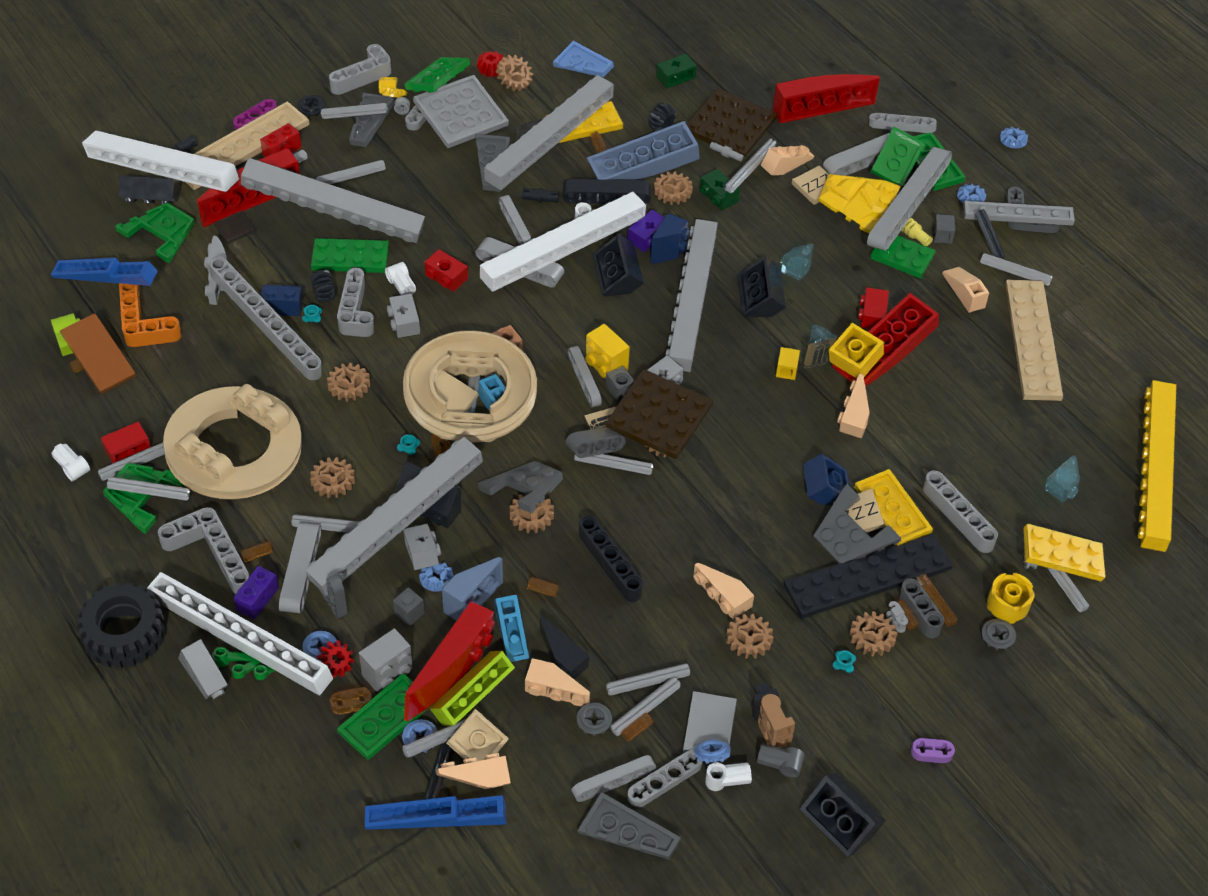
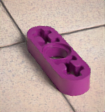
[233,99,277,130]

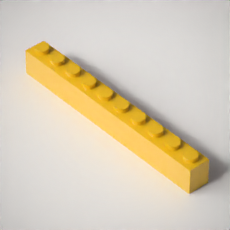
[1138,380,1176,552]

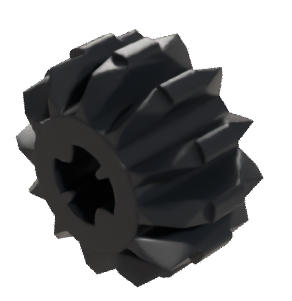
[648,102,676,131]
[311,270,335,303]

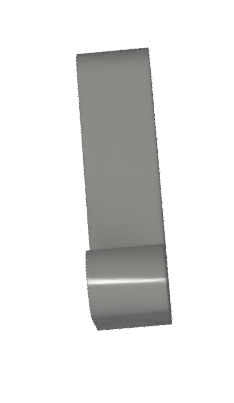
[329,44,391,95]
[337,268,375,337]

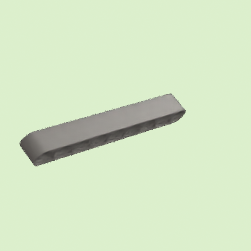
[867,147,952,251]
[209,256,322,380]

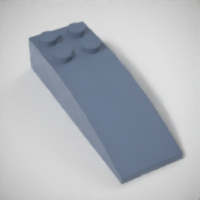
[587,121,700,180]

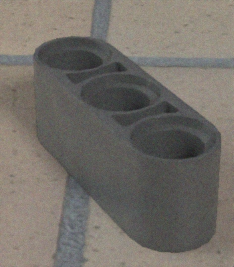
[566,427,626,458]
[899,579,944,638]

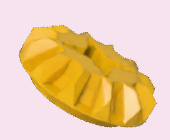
[379,86,407,98]

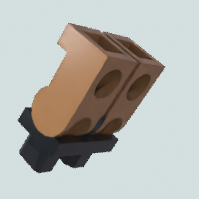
[752,682,795,749]

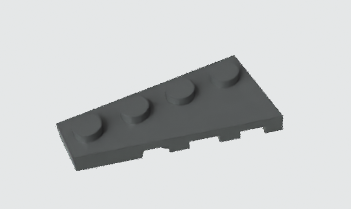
[349,93,395,147]
[475,134,510,192]
[577,792,681,859]

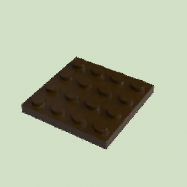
[686,88,778,159]
[606,369,713,459]

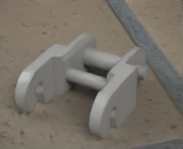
[886,601,908,633]

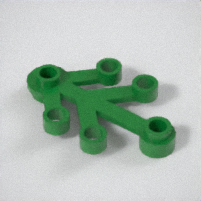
[212,647,276,680]

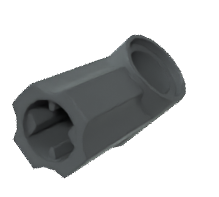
[757,743,805,777]

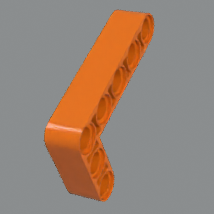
[119,283,182,347]

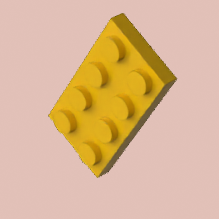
[546,101,623,143]
[854,469,933,546]
[1023,524,1105,581]

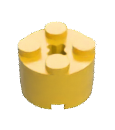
[987,573,1034,624]

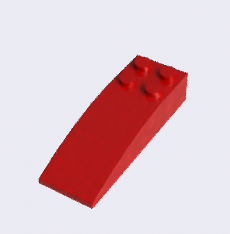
[773,74,880,123]
[197,148,300,228]
[832,293,939,387]
[404,601,495,721]

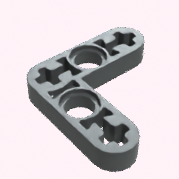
[1006,187,1060,233]
[319,574,348,619]

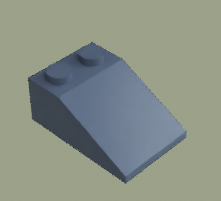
[442,557,503,621]

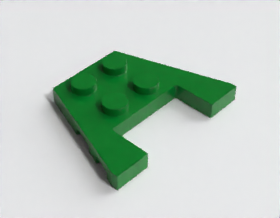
[115,203,195,263]
[103,463,185,534]

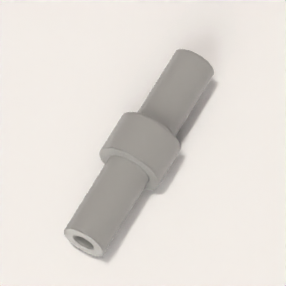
[710,142,744,162]

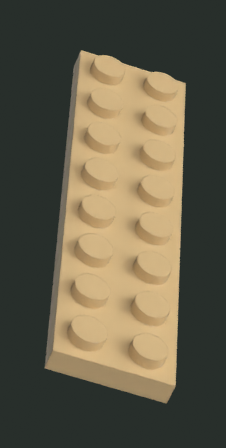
[186,101,309,190]
[1005,280,1063,401]

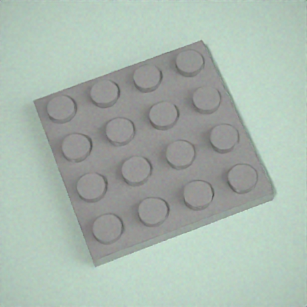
[413,75,509,148]

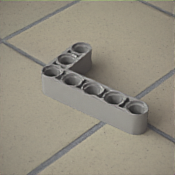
[158,508,249,595]

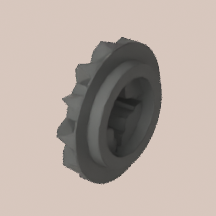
[981,619,1016,651]
[577,703,612,736]

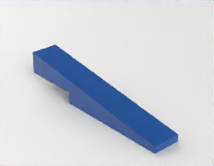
[51,258,157,286]
[365,795,506,830]

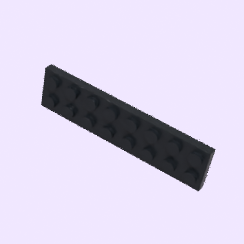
[784,533,953,619]

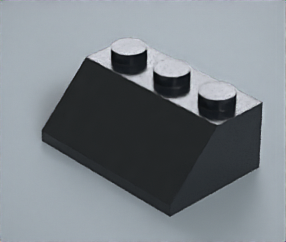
[119,175,183,205]
[592,234,644,296]
[738,256,786,317]
[395,462,461,528]
[800,773,886,857]

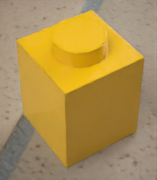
[776,347,800,380]

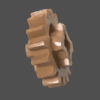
[496,55,533,91]
[654,171,693,205]
[327,363,370,402]
[310,457,355,498]
[510,494,554,533]
[849,611,897,656]
[726,614,773,659]

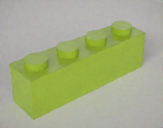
[429,651,515,726]

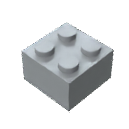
[359,628,413,693]

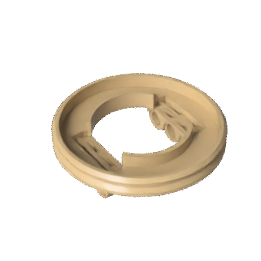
[403,331,537,443]
[163,384,302,499]

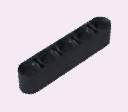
[563,179,651,204]
[579,515,643,602]

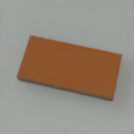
[60,313,136,394]

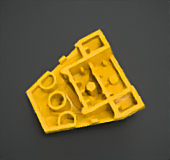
[818,174,901,233]

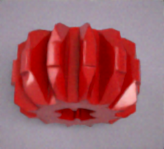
[477,50,503,78]
[316,640,355,678]

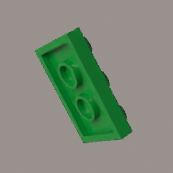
[870,126,925,189]
[870,235,936,279]

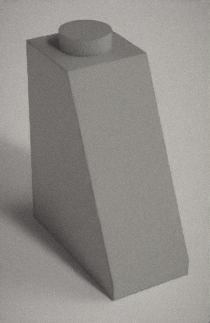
[178,639,228,699]

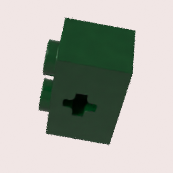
[656,54,697,89]
[700,168,740,211]

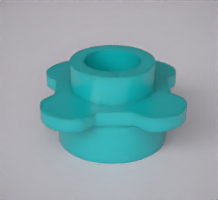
[302,305,322,323]
[397,434,420,455]
[833,651,856,673]

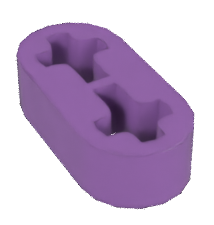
[911,738,955,763]

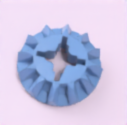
[1000,126,1028,149]
[957,183,986,204]
[419,563,453,592]
[302,631,337,662]
[402,720,438,753]
[694,739,731,764]

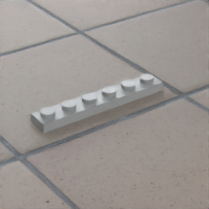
[963,201,1075,225]

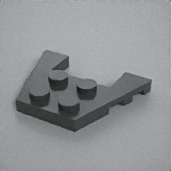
[477,461,563,514]
[814,484,902,564]

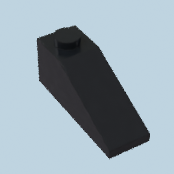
[540,617,589,679]

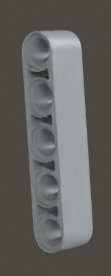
[823,133,890,176]
[475,237,564,287]
[923,471,998,553]
[279,523,321,613]

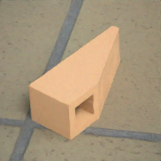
[761,145,814,175]
[942,267,989,313]
[837,374,870,438]
[693,563,754,619]
[525,658,590,706]
[436,753,511,789]

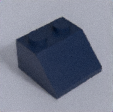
[650,214,689,264]
[261,284,306,316]
[803,454,849,505]

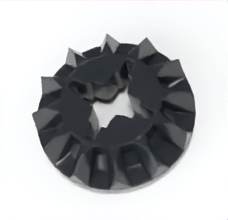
[298,95,326,117]

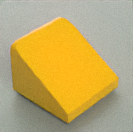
[379,77,397,93]

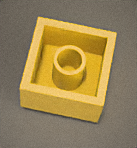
[829,323,884,378]
[585,324,630,378]

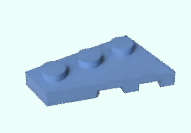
[553,41,614,77]

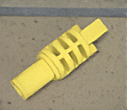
[901,218,933,246]

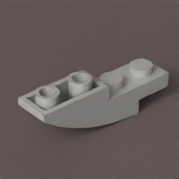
[204,236,227,305]

